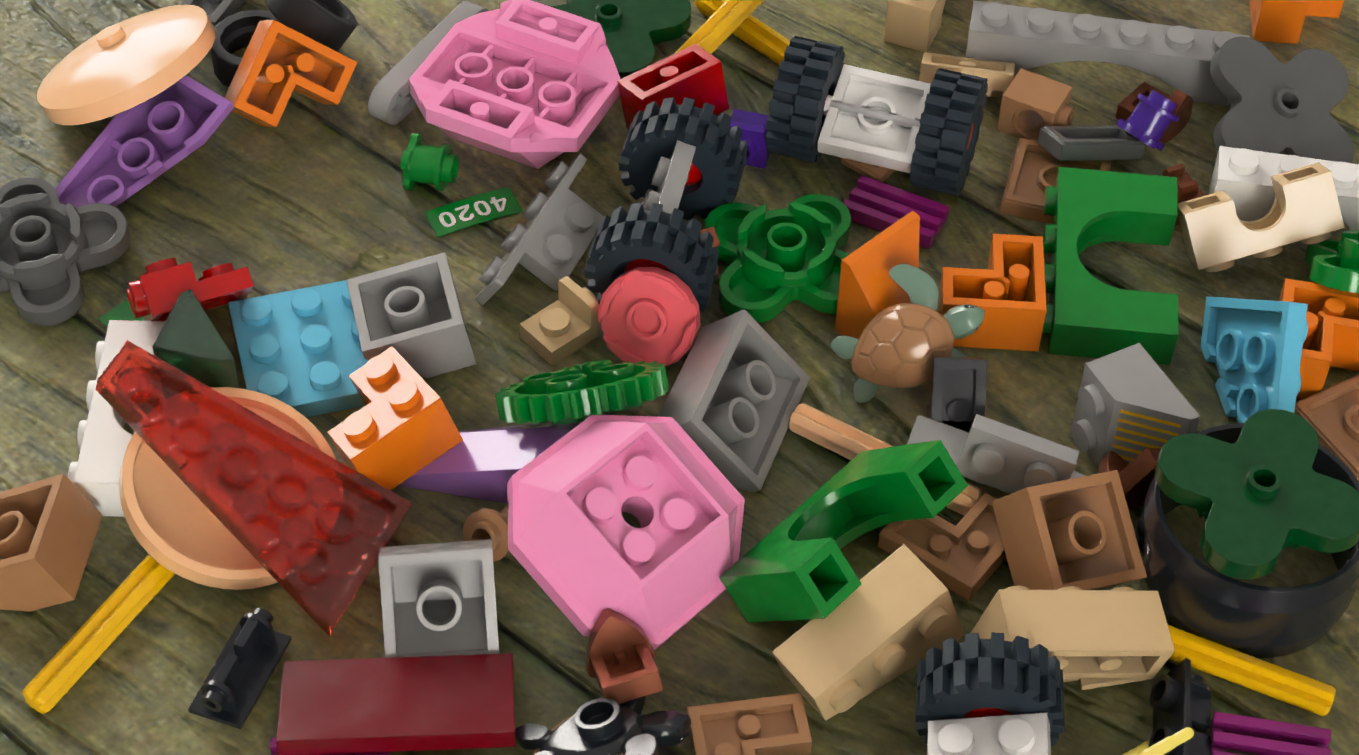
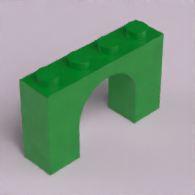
[1042,167,1179,365]
[719,440,968,623]

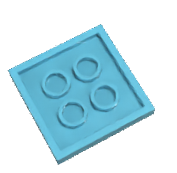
[228,280,369,417]

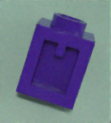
[729,109,770,169]

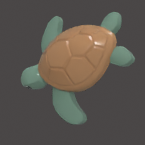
[831,264,985,403]

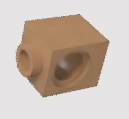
[997,68,1075,141]

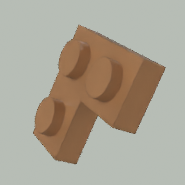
[878,492,1007,601]
[687,693,812,755]

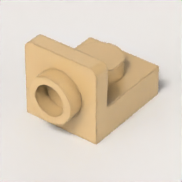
[519,276,599,366]

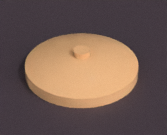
[37,5,216,125]
[119,387,342,590]

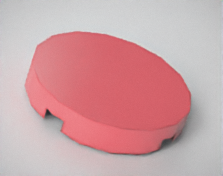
[597,267,701,366]

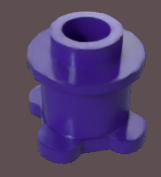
[1116,90,1179,151]

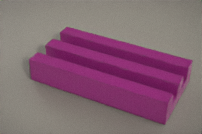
[843,175,950,249]
[1210,711,1331,755]

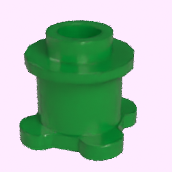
[400,133,459,191]

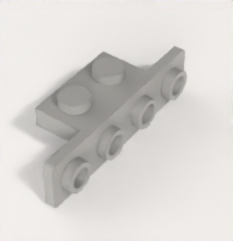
[475,153,604,305]
[907,414,1086,494]

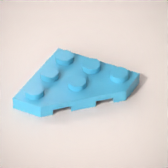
[1200,296,1308,423]

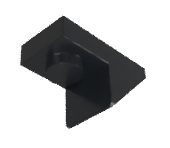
[927,356,988,433]

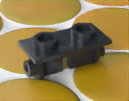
[188,608,292,729]
[1149,658,1212,755]

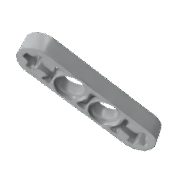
[368,1,489,125]

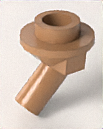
[463,503,510,562]

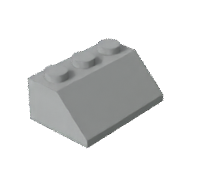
[658,309,810,493]

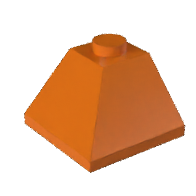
[835,210,920,339]

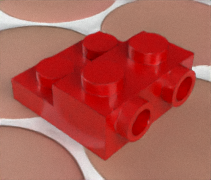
[126,258,254,321]

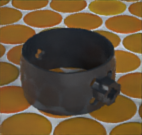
[1136,423,1359,658]

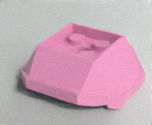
[409,0,621,169]
[507,415,745,651]

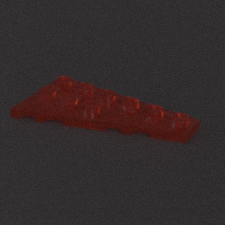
[95,340,412,637]

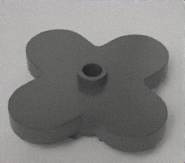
[1210,37,1354,163]
[0,177,130,326]

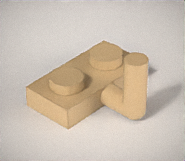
[919,52,1015,97]

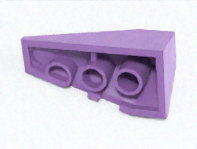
[55,75,234,208]
[398,422,579,504]

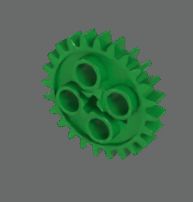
[495,360,669,425]

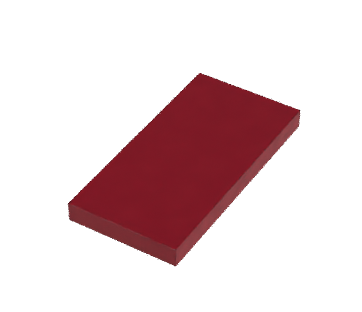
[276,653,515,755]

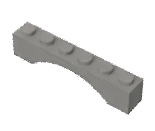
[965,1,1250,106]

